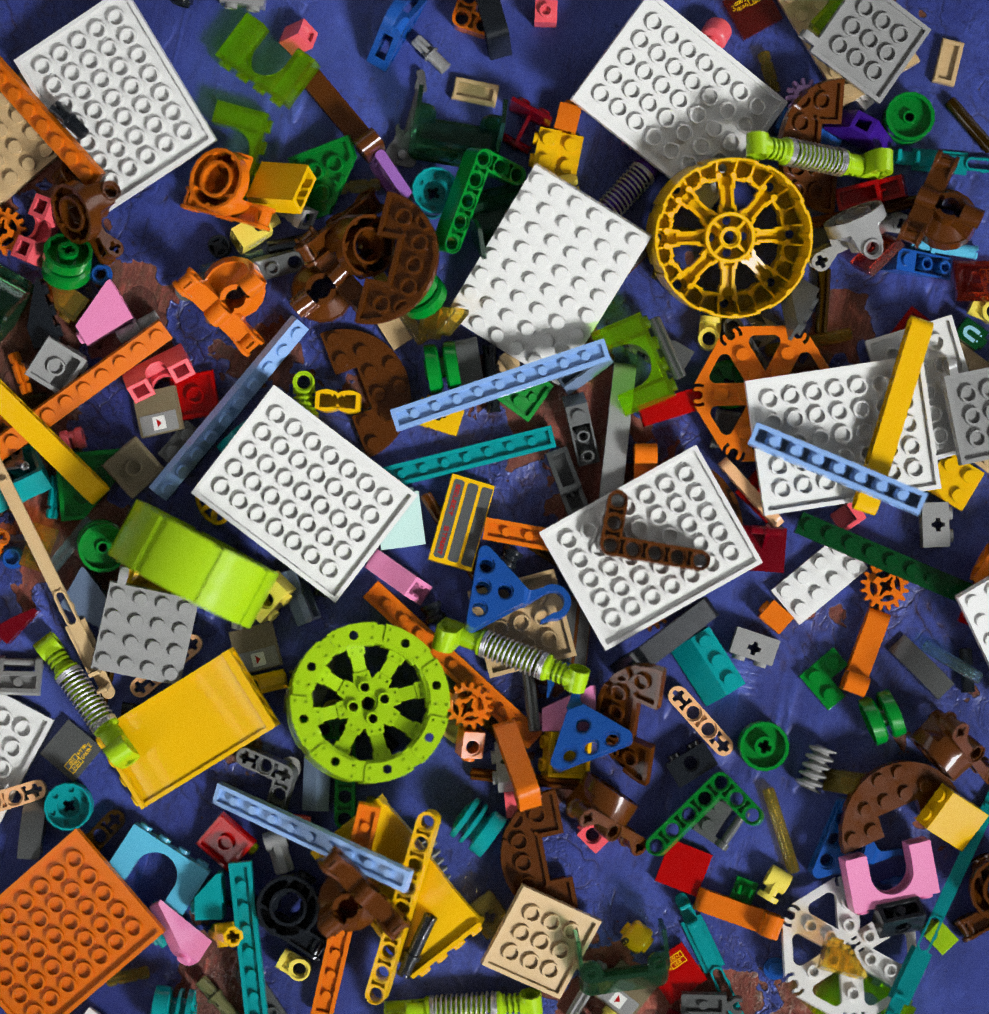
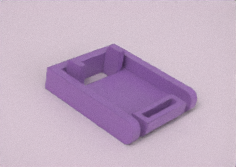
[370,150,412,199]

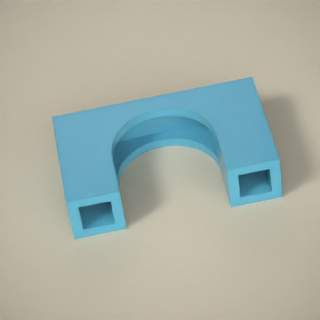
[109,822,212,916]

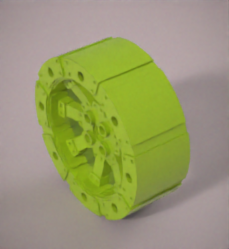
[108,499,279,628]
[285,622,450,784]

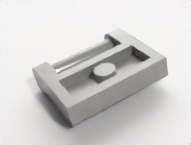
[0,655,44,696]

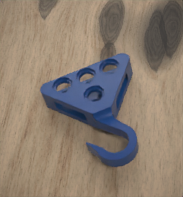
[366,0,428,72]
[465,545,571,633]
[546,662,633,772]
[808,796,905,885]

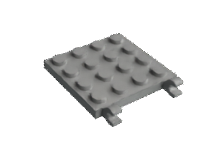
[798,0,932,104]
[941,358,989,466]
[91,566,198,685]

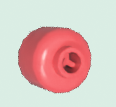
[701,17,732,49]

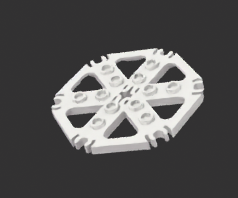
[781,876,916,1014]

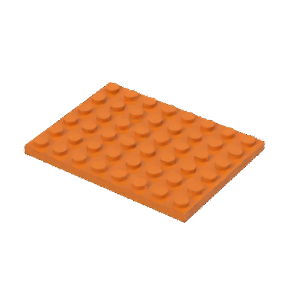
[0,828,166,1014]

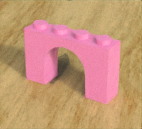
[838,836,940,915]

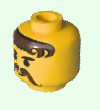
[620,920,654,954]

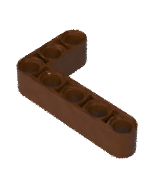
[299,66,386,164]
[599,490,710,572]

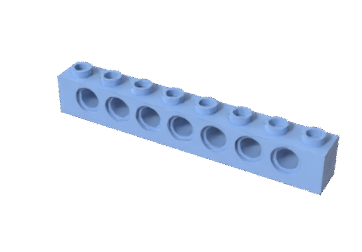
[748,422,928,516]

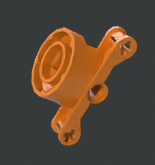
[180,148,276,232]
[172,256,267,357]

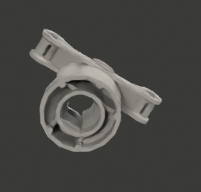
[807,200,908,272]

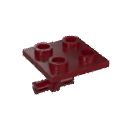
[500,96,553,155]
[743,524,787,573]

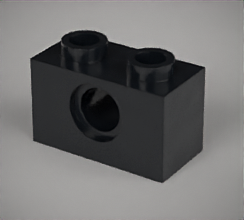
[664,739,718,788]
[872,896,926,939]

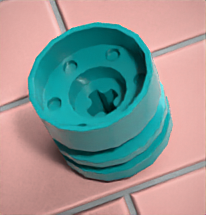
[409,167,455,220]
[44,781,94,831]
[449,797,507,857]
[151,984,197,1014]

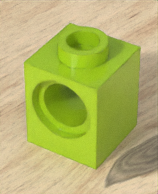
[923,918,959,955]

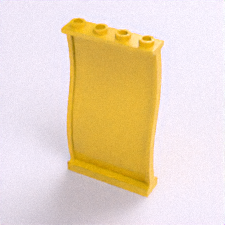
[95,647,281,810]
[310,794,485,979]

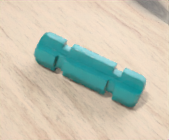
[46,475,60,519]

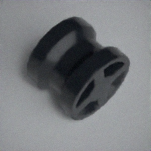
[207,235,232,259]
[498,544,523,570]
[420,600,447,625]

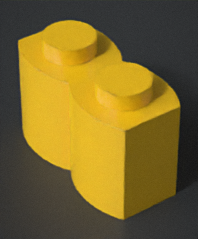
[315,389,362,414]

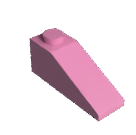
[149,900,212,966]

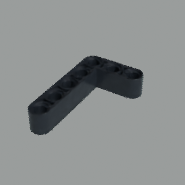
[476,0,512,60]
[609,596,720,674]

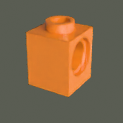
[554,100,582,135]
[757,600,794,634]
[455,726,486,762]

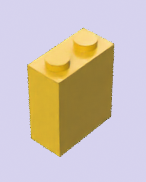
[246,161,316,214]
[916,783,989,851]

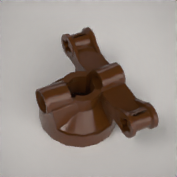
[897,149,985,251]
[51,162,124,265]
[294,187,395,279]
[289,225,363,323]
[909,709,989,784]
[565,771,647,856]
[316,845,412,941]
[953,852,989,943]

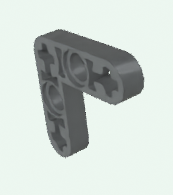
[236,745,298,811]

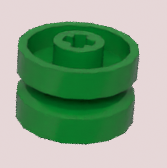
[882,92,935,145]
[41,233,93,290]
[406,274,447,320]
[423,341,462,394]
[76,519,121,573]
[857,688,907,746]
[737,720,789,771]

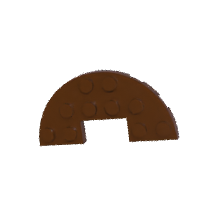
[778,78,845,214]
[355,191,439,324]
[320,329,411,458]
[596,663,667,786]
[838,760,959,854]
[500,788,578,908]

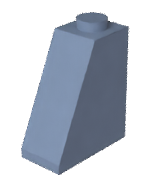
[61,567,107,628]

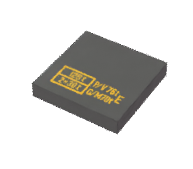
[40,719,102,782]

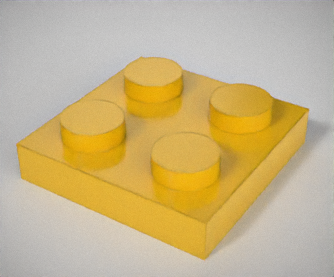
[927,455,985,512]

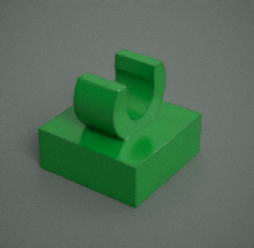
[729,875,759,905]

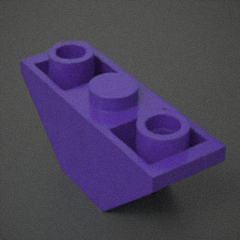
[823,110,893,152]

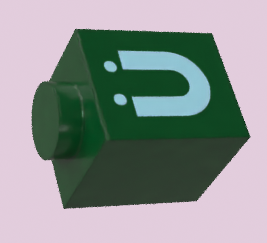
[956,317,989,351]

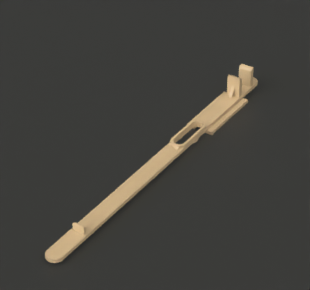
[0,458,115,699]

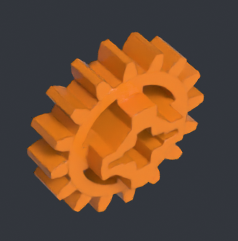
[0,207,28,256]
[860,566,909,610]
[448,680,494,729]

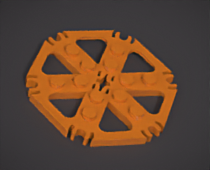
[693,326,829,462]

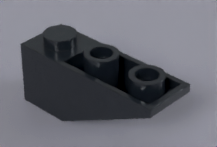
[27,277,64,351]

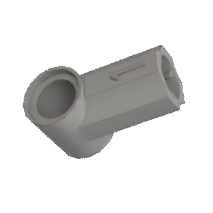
[262,831,295,875]

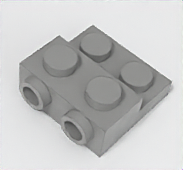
[25,335,89,393]

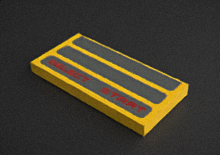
[427,473,495,572]

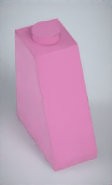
[75,279,135,347]
[365,549,433,606]
[539,685,596,731]

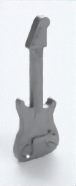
[385,69,427,168]

